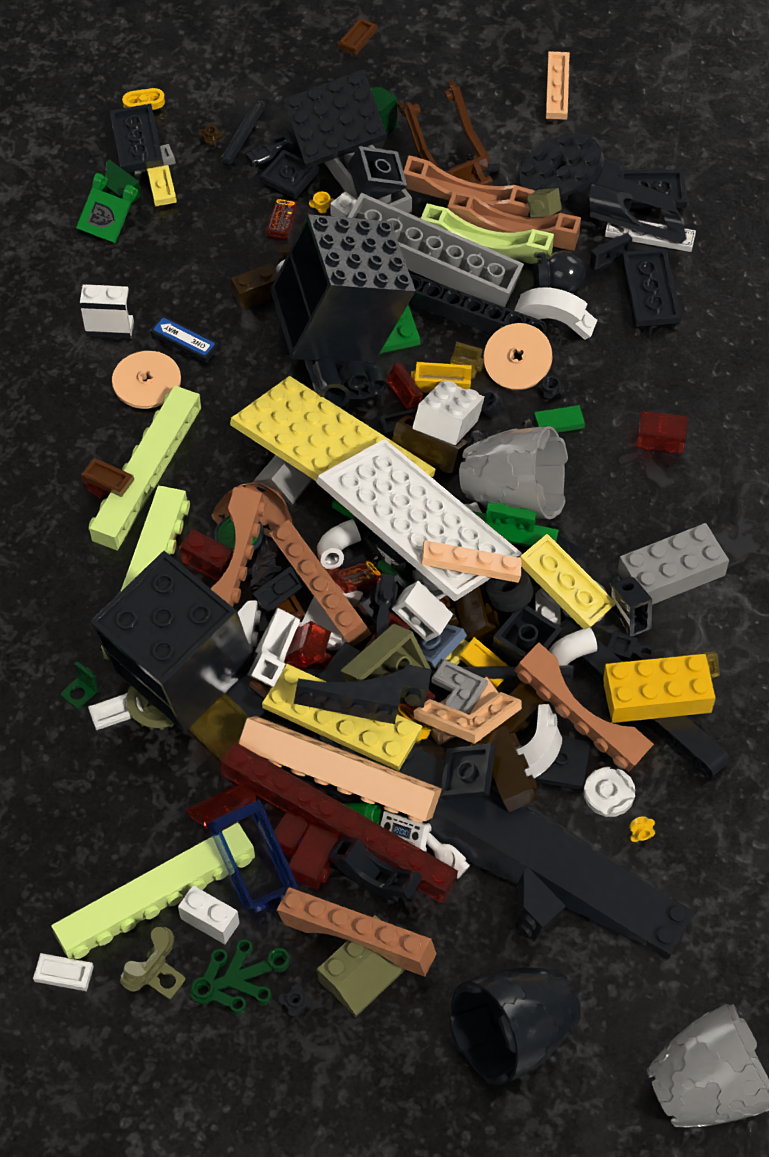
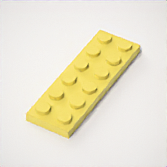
[262,664,422,771]

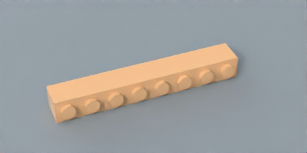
[238,716,442,823]

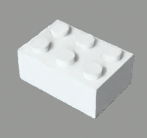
[412,381,485,445]

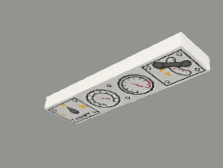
[605,220,696,252]

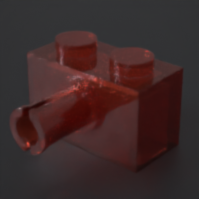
[284,621,334,670]

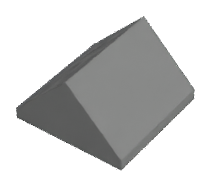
[254,455,314,505]

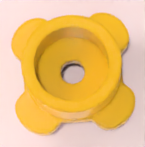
[309,191,334,214]
[630,817,655,842]

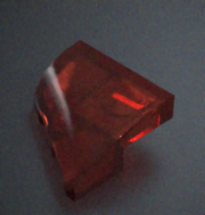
[186,785,256,832]

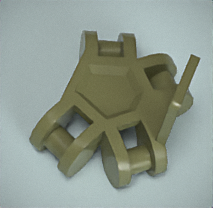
[120,927,186,999]

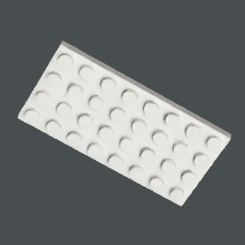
[316,439,522,601]

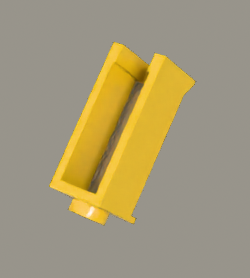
[411,362,472,394]

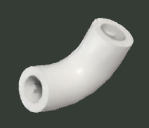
[317,519,361,570]
[548,628,597,666]

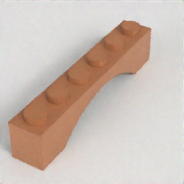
[404,155,535,217]
[448,191,581,251]
[211,487,267,607]
[269,520,372,647]
[514,642,654,772]
[277,887,437,977]

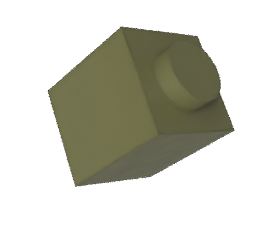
[527,188,562,217]

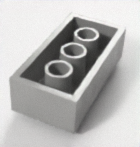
[617,523,729,605]

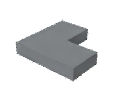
[432,659,488,714]

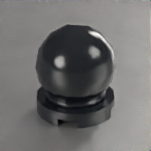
[533,250,586,293]

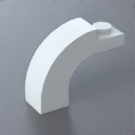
[514,288,597,340]
[517,704,562,778]

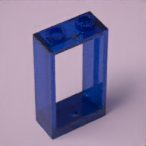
[207,800,298,913]

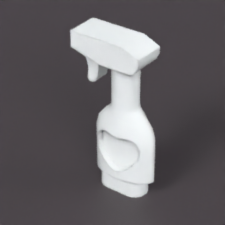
[408,823,470,879]

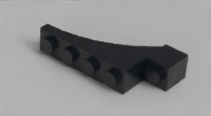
[293,664,432,724]

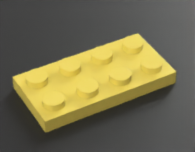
[519,534,616,629]

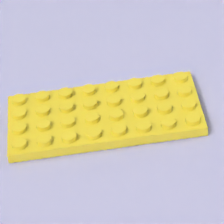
[230,376,436,481]

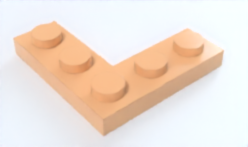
[414,692,522,744]

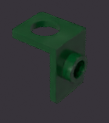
[61,661,98,709]

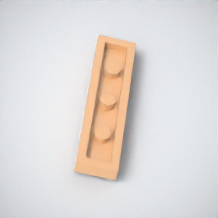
[546,52,569,119]
[421,540,521,583]

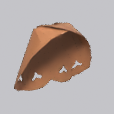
[212,482,292,537]

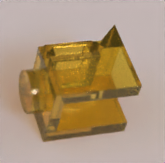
[450,342,485,378]

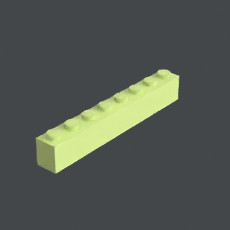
[89,386,201,551]
[101,485,190,660]
[51,822,255,959]

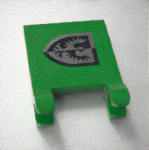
[76,173,138,243]

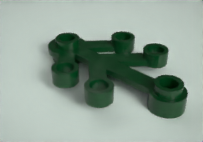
[189,939,290,1015]

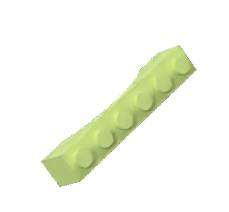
[421,204,554,264]

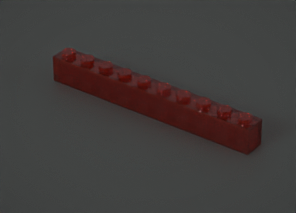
[221,742,458,903]

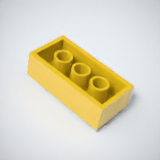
[603,654,715,723]

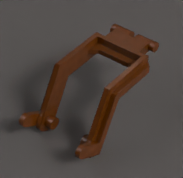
[397,80,493,186]

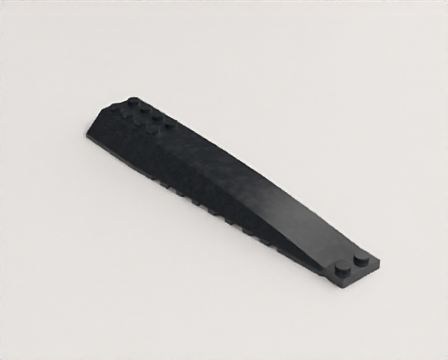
[298,733,696,958]

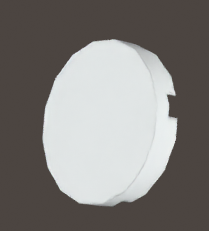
[584,767,635,817]

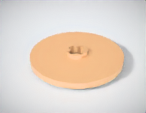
[484,323,552,390]
[112,351,181,409]

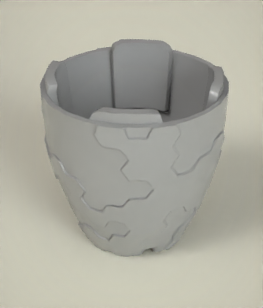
[459,426,568,519]
[647,1004,769,1127]

